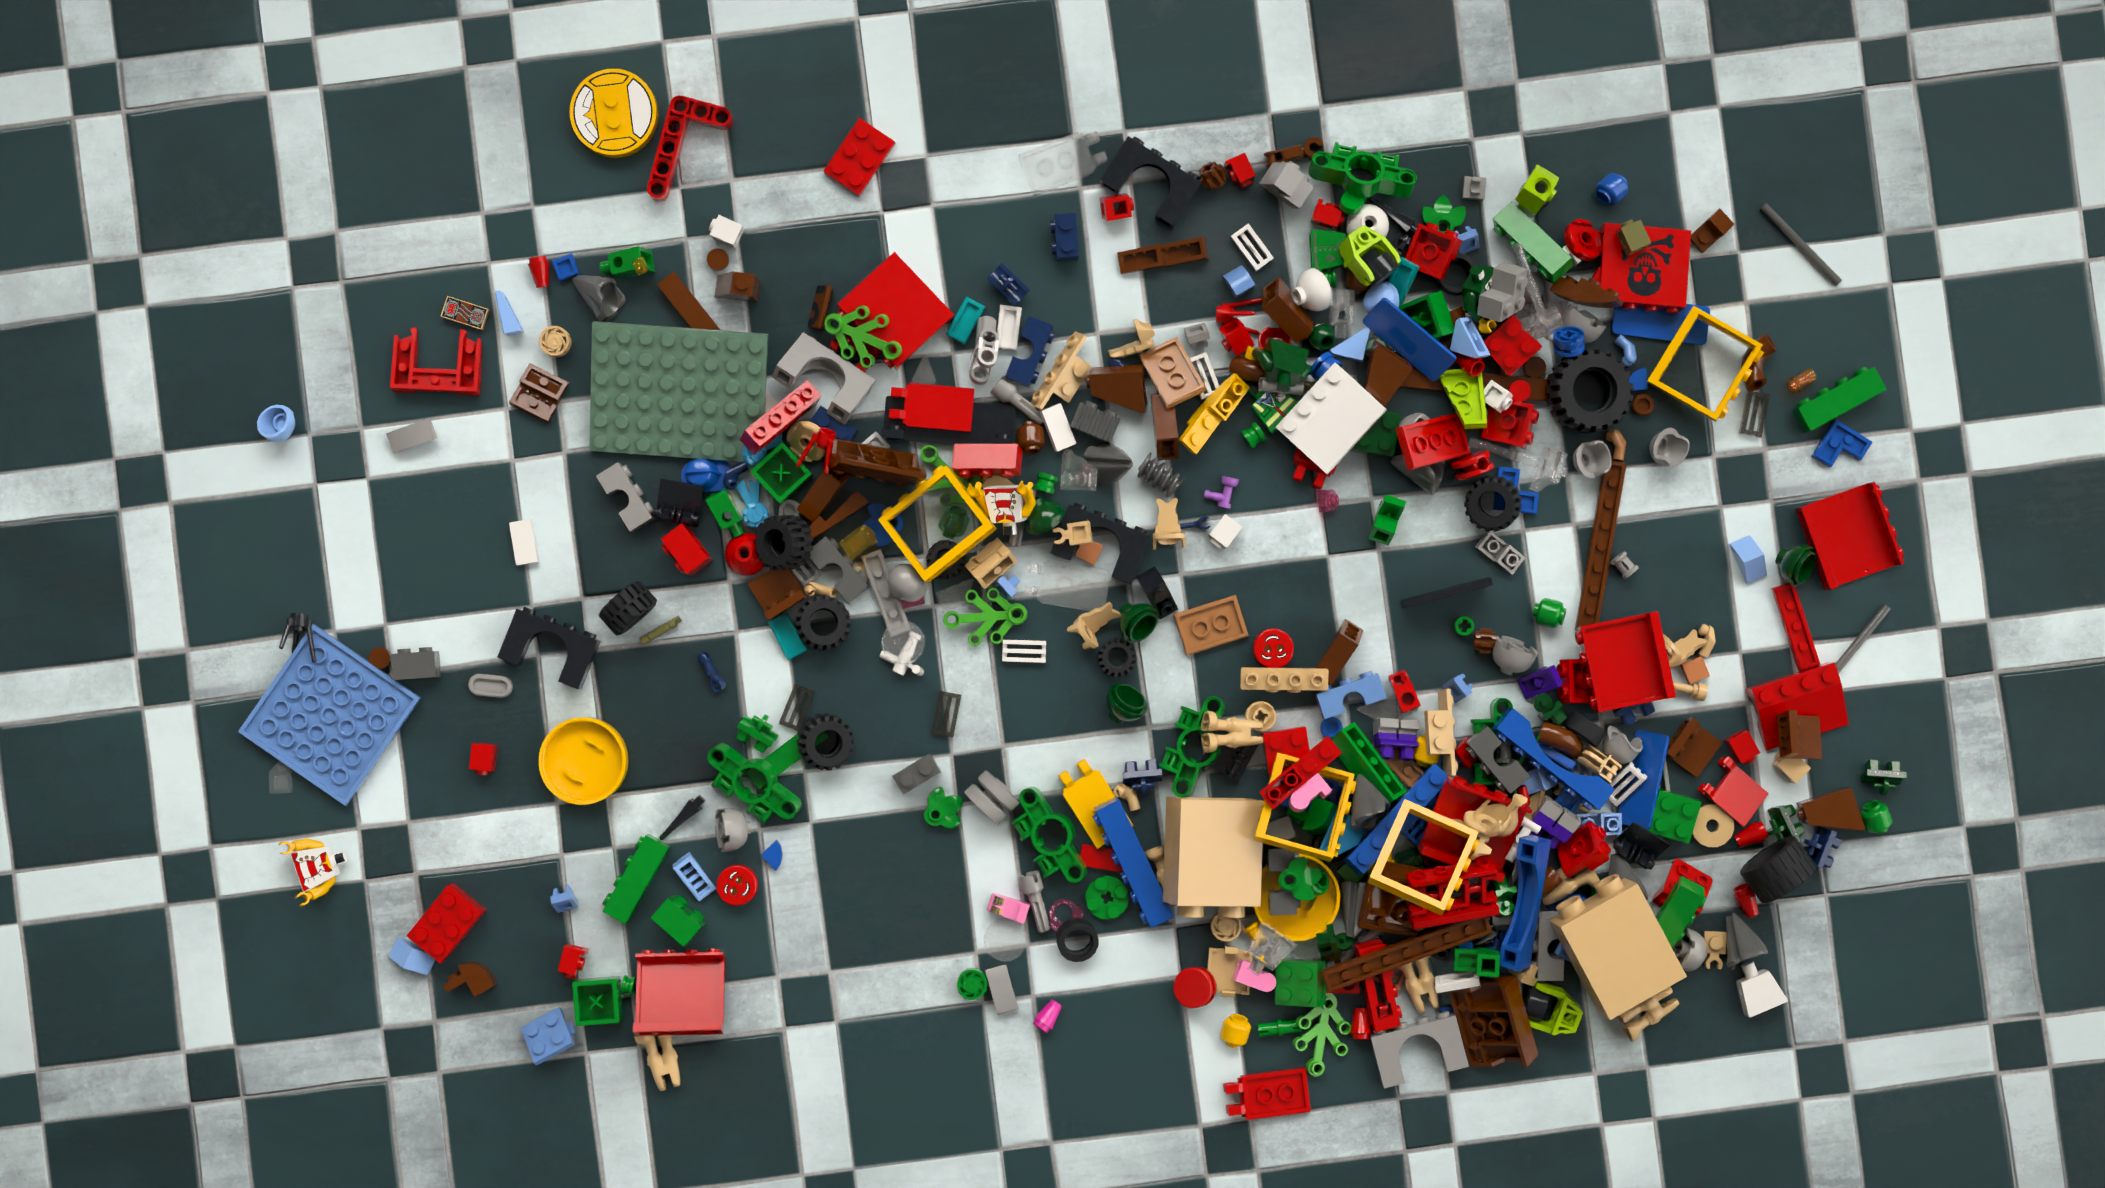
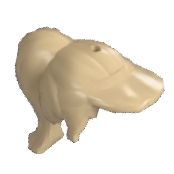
[1463,794,1528,837]

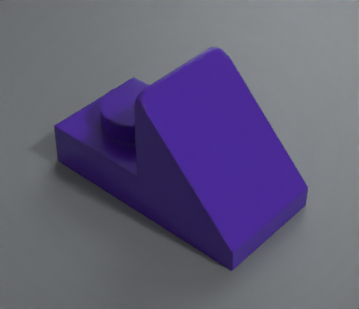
[1517,665,1563,699]

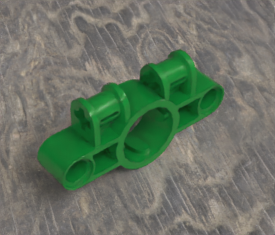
[1308,142,1417,198]
[1158,696,1226,797]
[1470,698,1525,799]
[707,743,802,825]
[1010,787,1087,883]

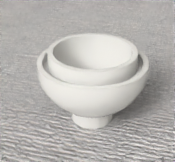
[1346,204,1389,237]
[1291,268,1331,311]

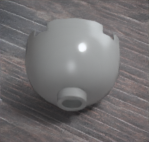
[1561,303,1606,344]
[1492,636,1537,675]
[715,808,751,852]
[1673,927,1707,972]

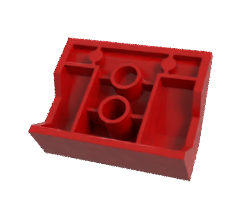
[1745,662,1849,751]

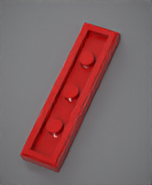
[1771,583,1820,671]

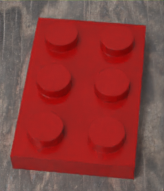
[823,118,896,197]

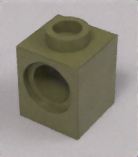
[1616,219,1651,256]

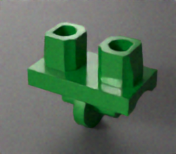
[736,714,779,753]
[1486,877,1517,917]

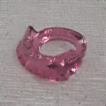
[1049,899,1084,932]

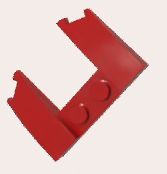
[390,327,482,396]

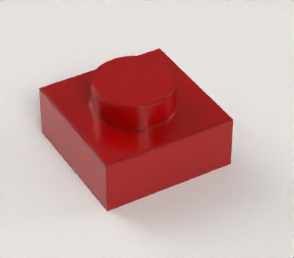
[1455,737,1478,769]

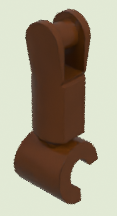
[1264,137,1324,168]

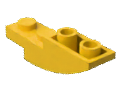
[1179,373,1250,454]

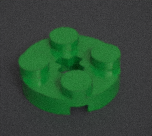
[1085,875,1129,920]

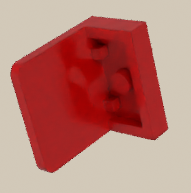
[1651,859,1713,917]

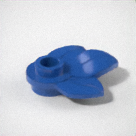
[860,503,903,546]

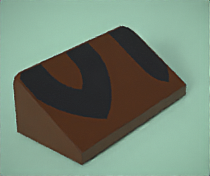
[808,285,833,331]

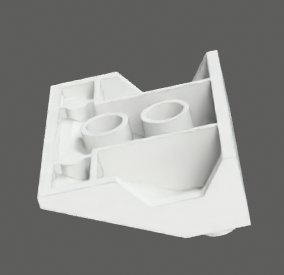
[1276,363,1387,475]

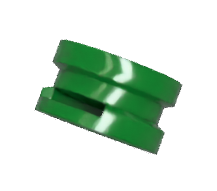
[957,968,988,1000]

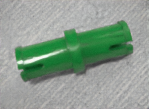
[1257,1019,1302,1038]

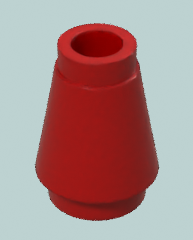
[528,255,549,288]
[1454,352,1484,377]
[1734,821,1769,847]
[1733,883,1759,918]
[1350,1008,1372,1039]

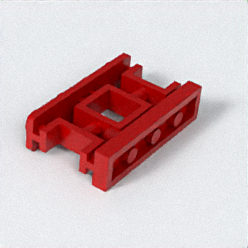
[1406,859,1499,930]

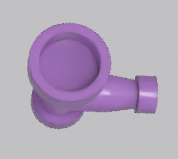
[1204,476,1239,509]

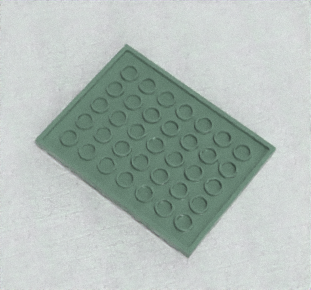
[589,321,768,462]

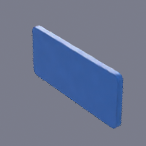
[1363,298,1456,381]
[1611,304,1710,345]
[1618,730,1669,830]

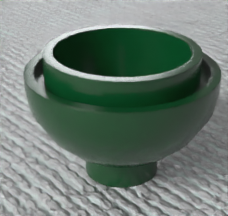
[1024,495,1065,535]
[1775,544,1816,587]
[1119,603,1158,643]
[1106,684,1148,724]

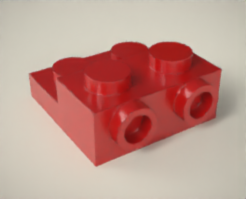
[1405,222,1462,280]
[1481,400,1539,449]
[1556,659,1591,703]
[1557,821,1611,878]

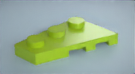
[1439,369,1487,429]

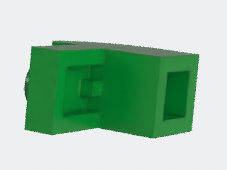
[1368,495,1406,546]
[1286,797,1338,835]
[1454,947,1500,977]

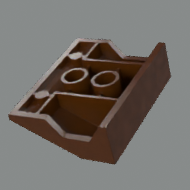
[829,438,927,486]
[1358,860,1461,937]
[1448,976,1538,1067]

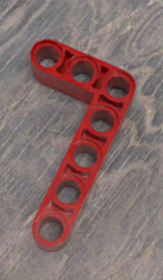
[647,95,734,202]

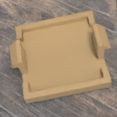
[1207,946,1253,998]

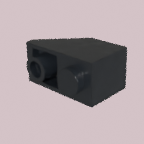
[1136,566,1178,619]

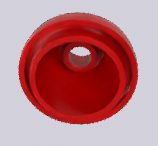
[725,533,764,576]

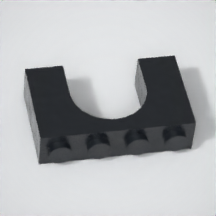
[1100,136,1201,229]
[1050,503,1150,585]
[497,607,601,689]

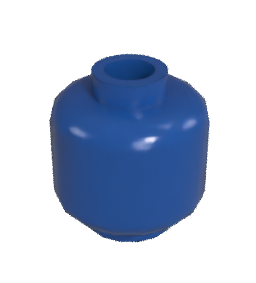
[1596,173,1628,205]

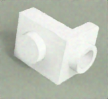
[1484,380,1514,413]

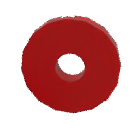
[1564,219,1603,261]

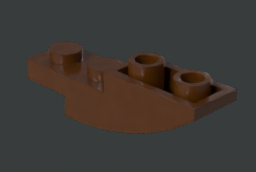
[1536,270,1623,308]

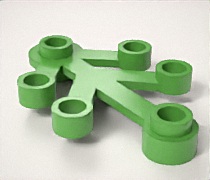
[824,305,902,368]
[920,445,984,508]
[943,587,1027,646]
[1293,993,1351,1077]

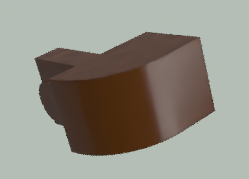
[443,961,498,997]

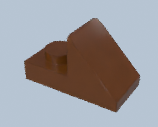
[1691,208,1734,253]

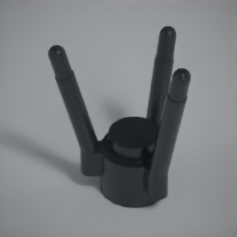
[279,613,316,663]

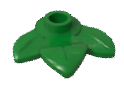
[1422,195,1466,233]
[923,786,963,829]
[1278,857,1323,901]

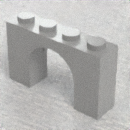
[772,332,875,425]
[1370,1011,1469,1088]

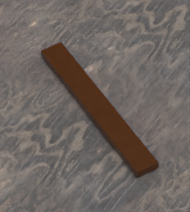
[1400,366,1550,401]
[1574,461,1627,631]
[1320,917,1492,993]

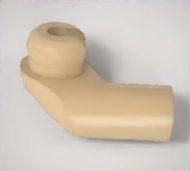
[803,582,837,598]

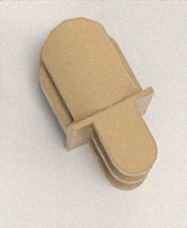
[1576,743,1622,785]

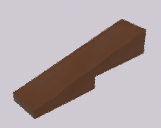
[1117,236,1209,274]
[657,271,721,330]
[808,491,870,542]

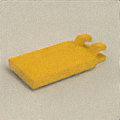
[1058,759,1134,849]

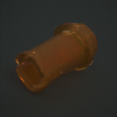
[1787,368,1817,393]

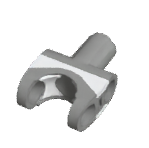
[969,316,999,385]

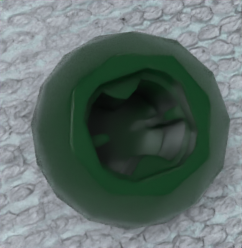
[1308,324,1336,351]

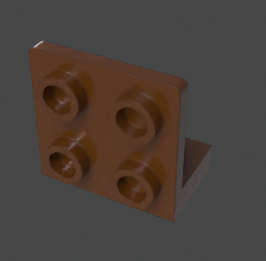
[748,569,808,621]
[1777,710,1822,760]
[1666,717,1722,777]

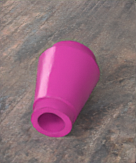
[1033,999,1062,1033]

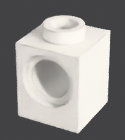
[709,215,745,248]
[1208,514,1242,549]

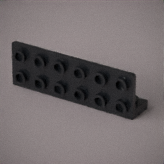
[881,396,1016,445]

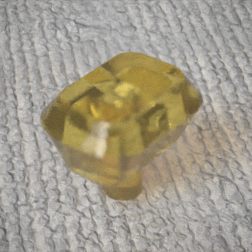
[633,257,648,275]

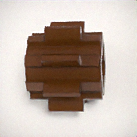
[1199,162,1227,190]
[1473,628,1497,654]

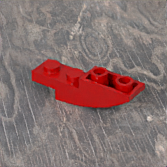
[1259,736,1342,809]

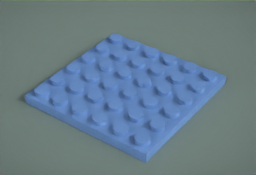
[238,624,421,806]

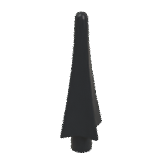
[1369,197,1417,235]
[659,795,705,840]

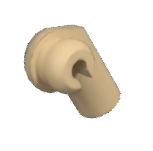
[1698,624,1716,658]
[1113,784,1140,811]

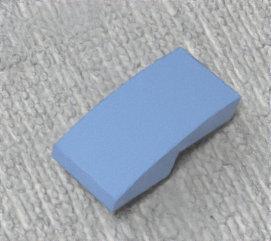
[1574,813,1622,835]

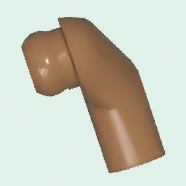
[1606,430,1627,461]

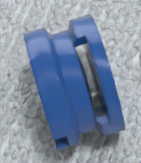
[1553,326,1585,357]
[1309,352,1343,381]

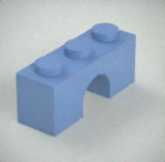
[1314,671,1387,719]

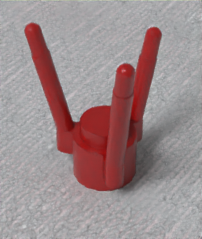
[1216,298,1262,335]
[796,428,836,474]

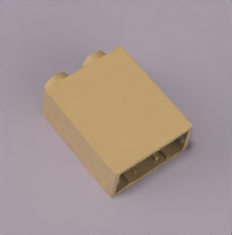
[1163,797,1264,918]
[1549,874,1687,1020]

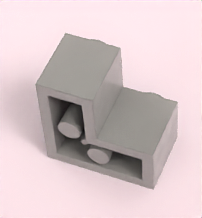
[1259,161,1313,209]
[1477,262,1528,322]

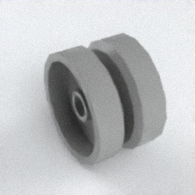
[965,770,1020,825]

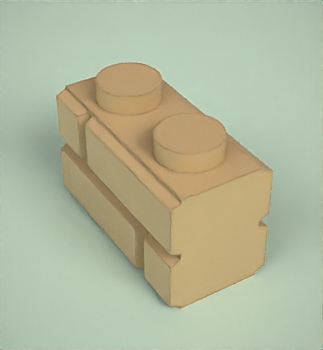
[964,537,1018,589]

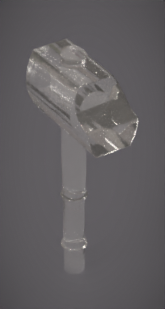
[1512,242,1563,340]
[1468,438,1568,493]

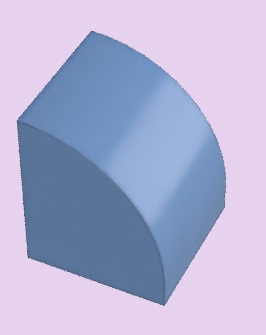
[1222,265,1255,298]

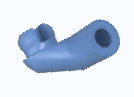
[1614,334,1637,367]

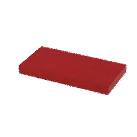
[1395,413,1471,470]

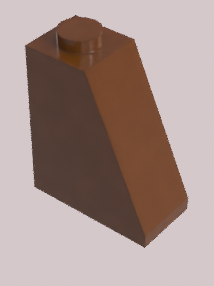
[714,271,761,303]
[1262,276,1313,343]
[1363,340,1412,407]
[1086,364,1147,413]
[1151,393,1179,461]
[796,469,853,522]
[1315,619,1363,685]
[1795,787,1865,831]

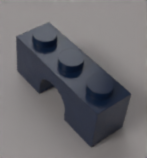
[1005,316,1056,388]

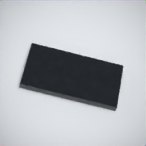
[1401,577,1493,608]

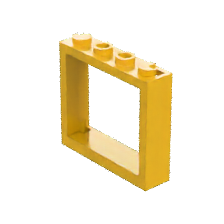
[1647,306,1764,422]
[878,466,997,583]
[1254,753,1356,862]
[1368,799,1480,916]

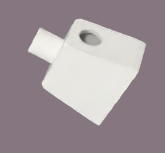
[1736,961,1788,1017]

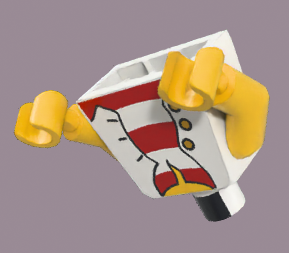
[967,480,1036,535]
[278,838,348,907]

